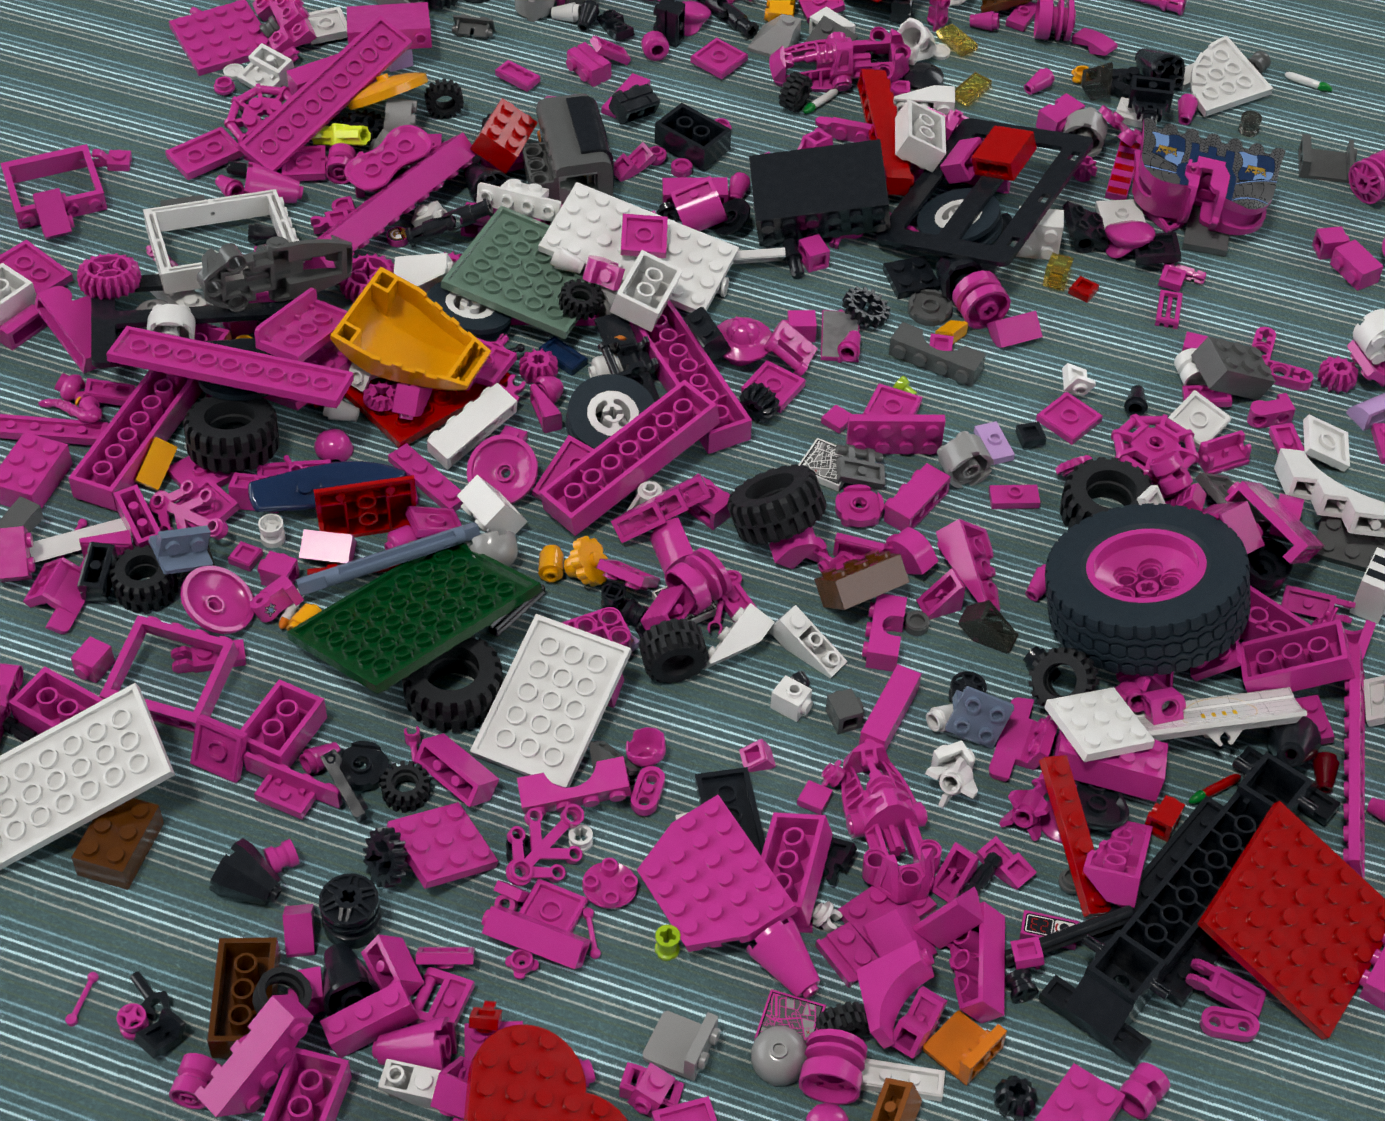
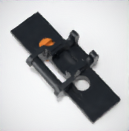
[594,314,660,402]

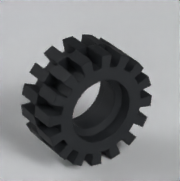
[779,71,813,113]
[424,79,464,119]
[559,279,602,321]
[380,761,431,813]
[815,1001,870,1040]

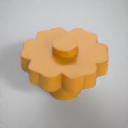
[564,536,608,587]

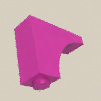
[856,940,935,1049]

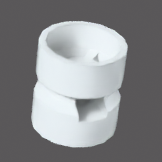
[1174,348,1207,386]

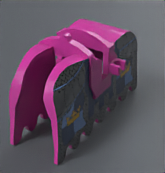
[1132,118,1285,235]

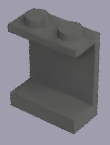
[1298,134,1357,183]

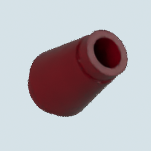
[1312,752,1340,794]

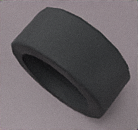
[252,966,312,1014]

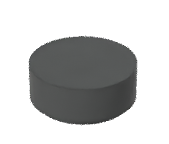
[904,611,930,636]

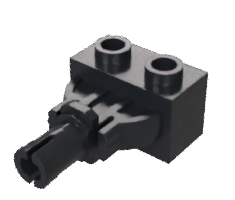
[1128,75,1175,133]

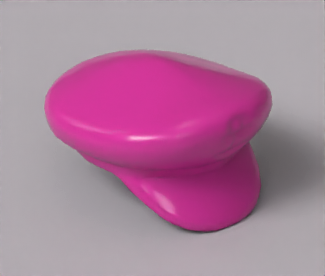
[682,1,711,36]
[1105,220,1156,258]

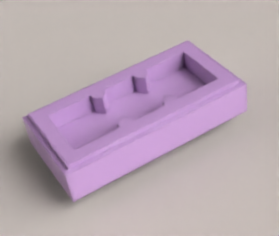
[974,421,1015,465]

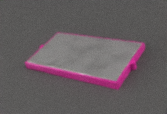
[821,309,859,363]

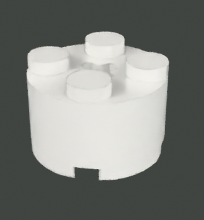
[147,304,196,340]
[1353,309,1385,365]

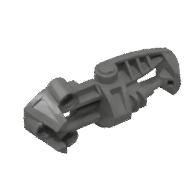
[197,235,353,312]

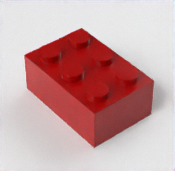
[470,98,538,173]

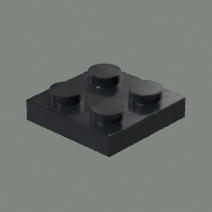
[1133,232,1181,266]
[883,256,940,299]

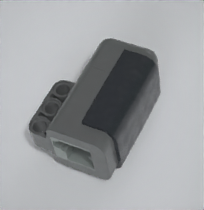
[523,93,614,204]

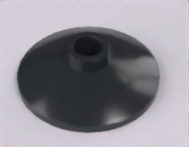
[712,198,750,236]

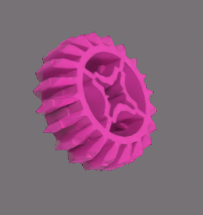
[77,253,141,300]
[339,253,394,303]

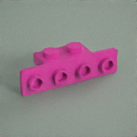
[243,752,342,819]

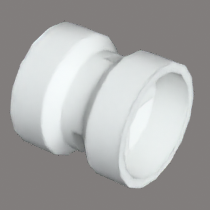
[258,514,286,548]

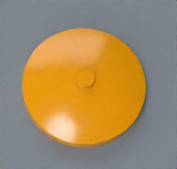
[348,72,429,110]

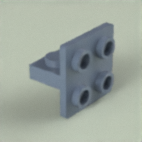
[149,525,213,574]
[945,686,1014,748]

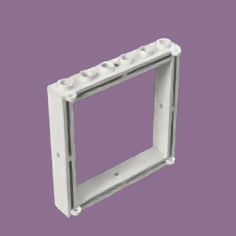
[143,189,305,297]

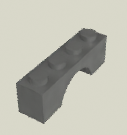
[889,322,986,387]

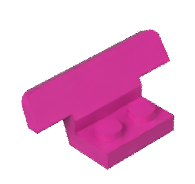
[23,553,88,634]
[989,697,1058,782]

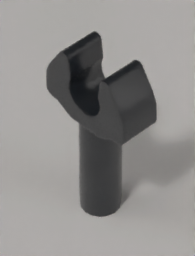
[130,971,170,1020]

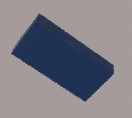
[539,336,588,376]

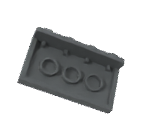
[1313,516,1385,572]

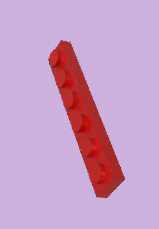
[1039,755,1111,917]

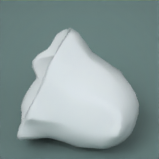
[897,18,937,65]

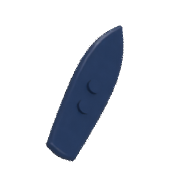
[248,461,407,513]

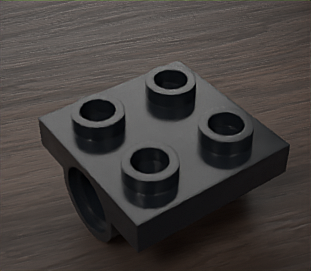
[1062,201,1109,254]

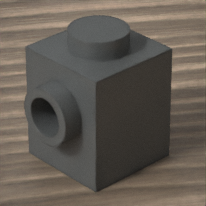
[826,688,864,735]

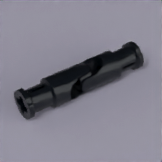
[697,0,759,39]
[405,197,494,247]

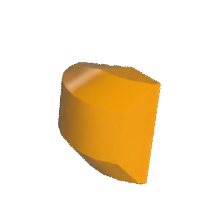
[330,266,491,391]

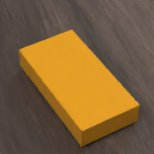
[135,437,178,491]

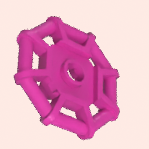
[224,83,292,144]
[1111,414,1200,478]

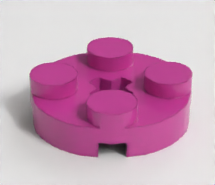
[835,484,884,527]

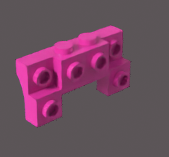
[252,0,317,53]

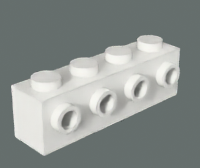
[427,383,517,470]

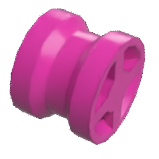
[116,1003,149,1040]

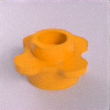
[1071,65,1093,84]

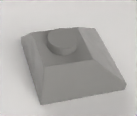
[747,14,801,57]

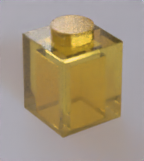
[1042,252,1074,291]

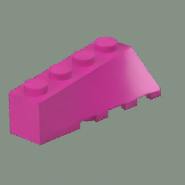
[946,902,1005,1024]

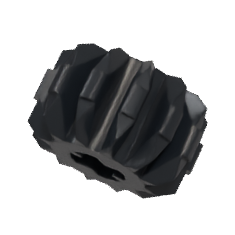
[739,382,780,423]

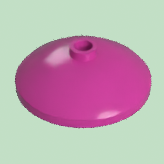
[467,434,538,504]
[181,566,254,634]

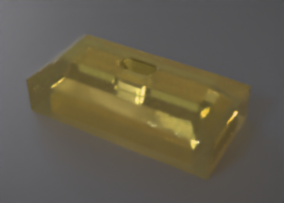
[955,72,992,107]

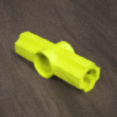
[311,123,371,146]

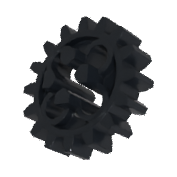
[842,286,891,328]

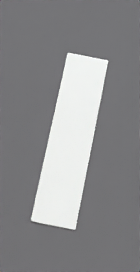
[29,518,127,562]

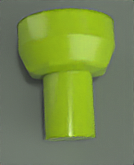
[893,375,917,395]

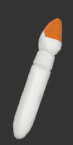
[279,588,305,629]

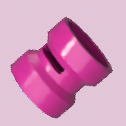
[263,839,300,874]

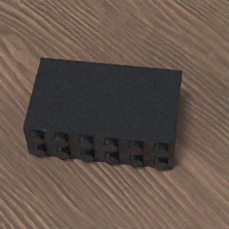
[749,139,891,246]

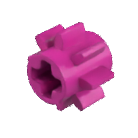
[1073,155,1097,182]

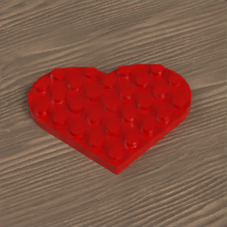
[464,1025,628,1121]

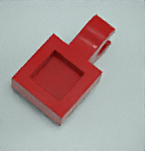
[468,1000,502,1033]

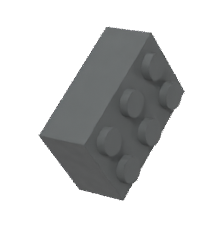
[1191,336,1276,400]

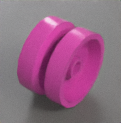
[952,270,1011,329]

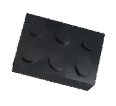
[655,103,731,170]

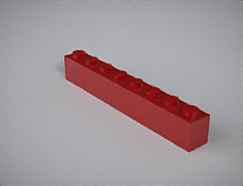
[857,69,914,195]

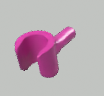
[283,455,303,472]
[707,601,724,635]
[404,726,421,764]

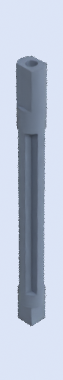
[295,522,481,596]

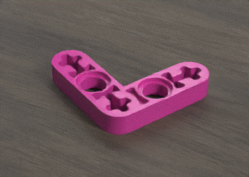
[1252,327,1313,391]

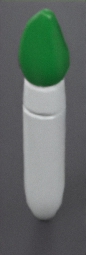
[1285,72,1333,92]
[803,89,838,114]

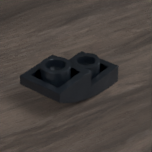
[597,10,635,41]

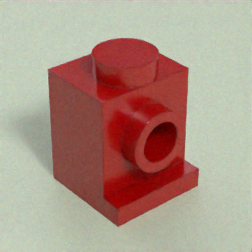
[1145,795,1186,842]

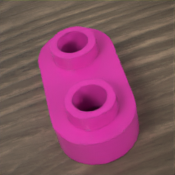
[631,766,665,816]
[1199,1006,1260,1042]

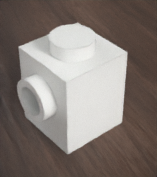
[770,675,813,722]

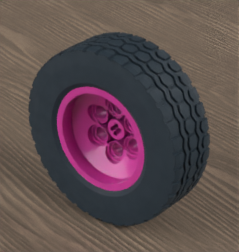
[1045,503,1251,676]

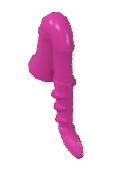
[38,396,102,423]

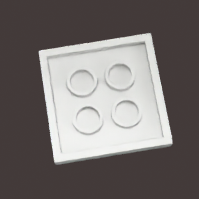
[1044,687,1155,762]

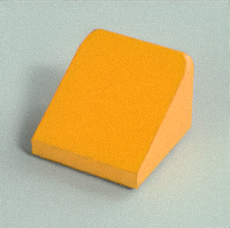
[935,320,968,344]

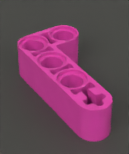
[561,607,631,648]

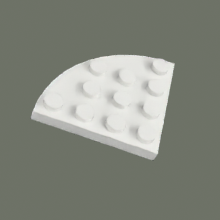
[1190,36,1273,117]

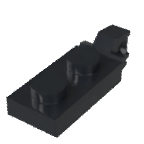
[320,749,368,823]

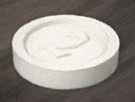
[932,44,950,60]
[223,63,244,80]

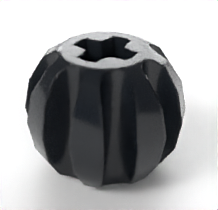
[993,1075,1038,1121]

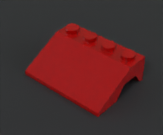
[314,475,417,537]

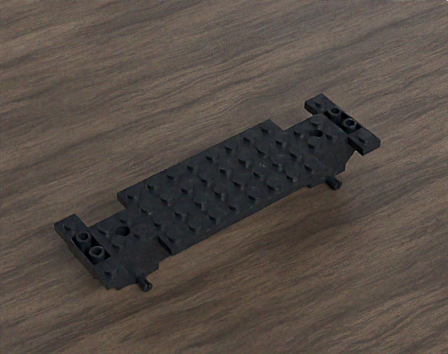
[1038,746,1341,1066]

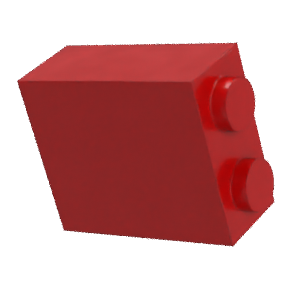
[971,126,1037,181]

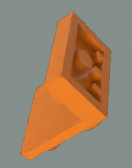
[922,1010,1007,1086]

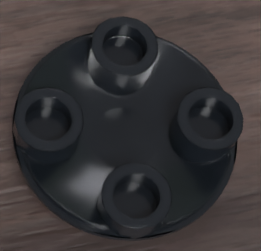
[902,62,944,90]

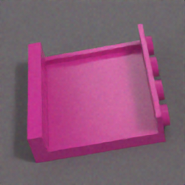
[347,2,432,49]
[1225,481,1325,564]

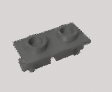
[452,14,495,39]

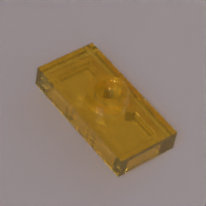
[936,23,978,57]

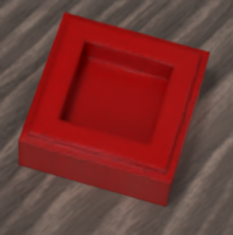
[1068,276,1099,303]

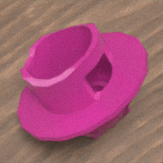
[717,316,772,366]

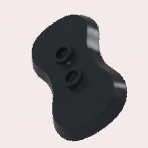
[1074,780,1129,830]

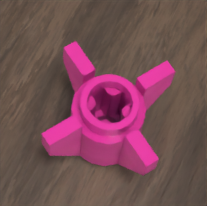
[1115,676,1151,712]
[999,790,1050,841]

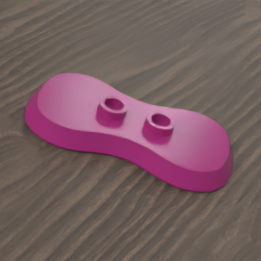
[344,125,433,192]

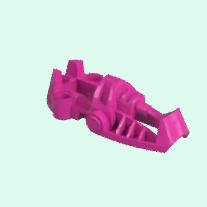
[769,27,911,92]
[841,742,942,904]

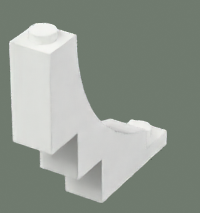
[1274,448,1385,537]

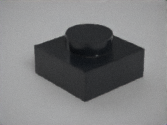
[1015,421,1047,448]

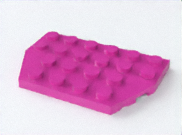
[637,795,798,952]

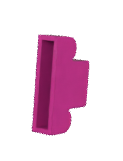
[34,286,97,374]

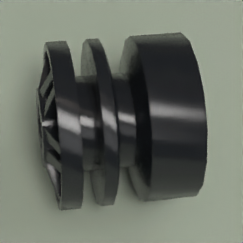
[1247,537,1293,600]
[319,873,382,949]

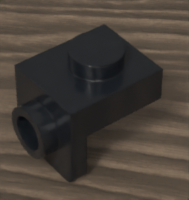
[134,1007,185,1059]

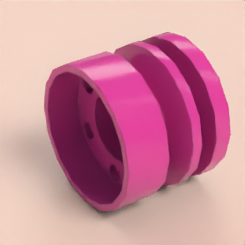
[1034,0,1076,41]
[1348,149,1385,204]
[664,547,732,616]
[799,1029,868,1105]

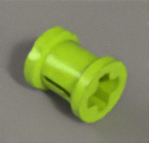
[655,925,681,961]

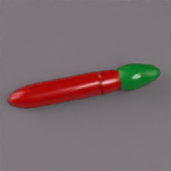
[1188,774,1241,804]

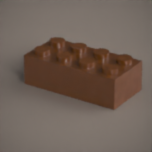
[207,937,281,1058]

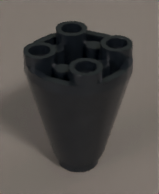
[1135,48,1185,89]
[464,163,509,203]
[1267,716,1321,768]

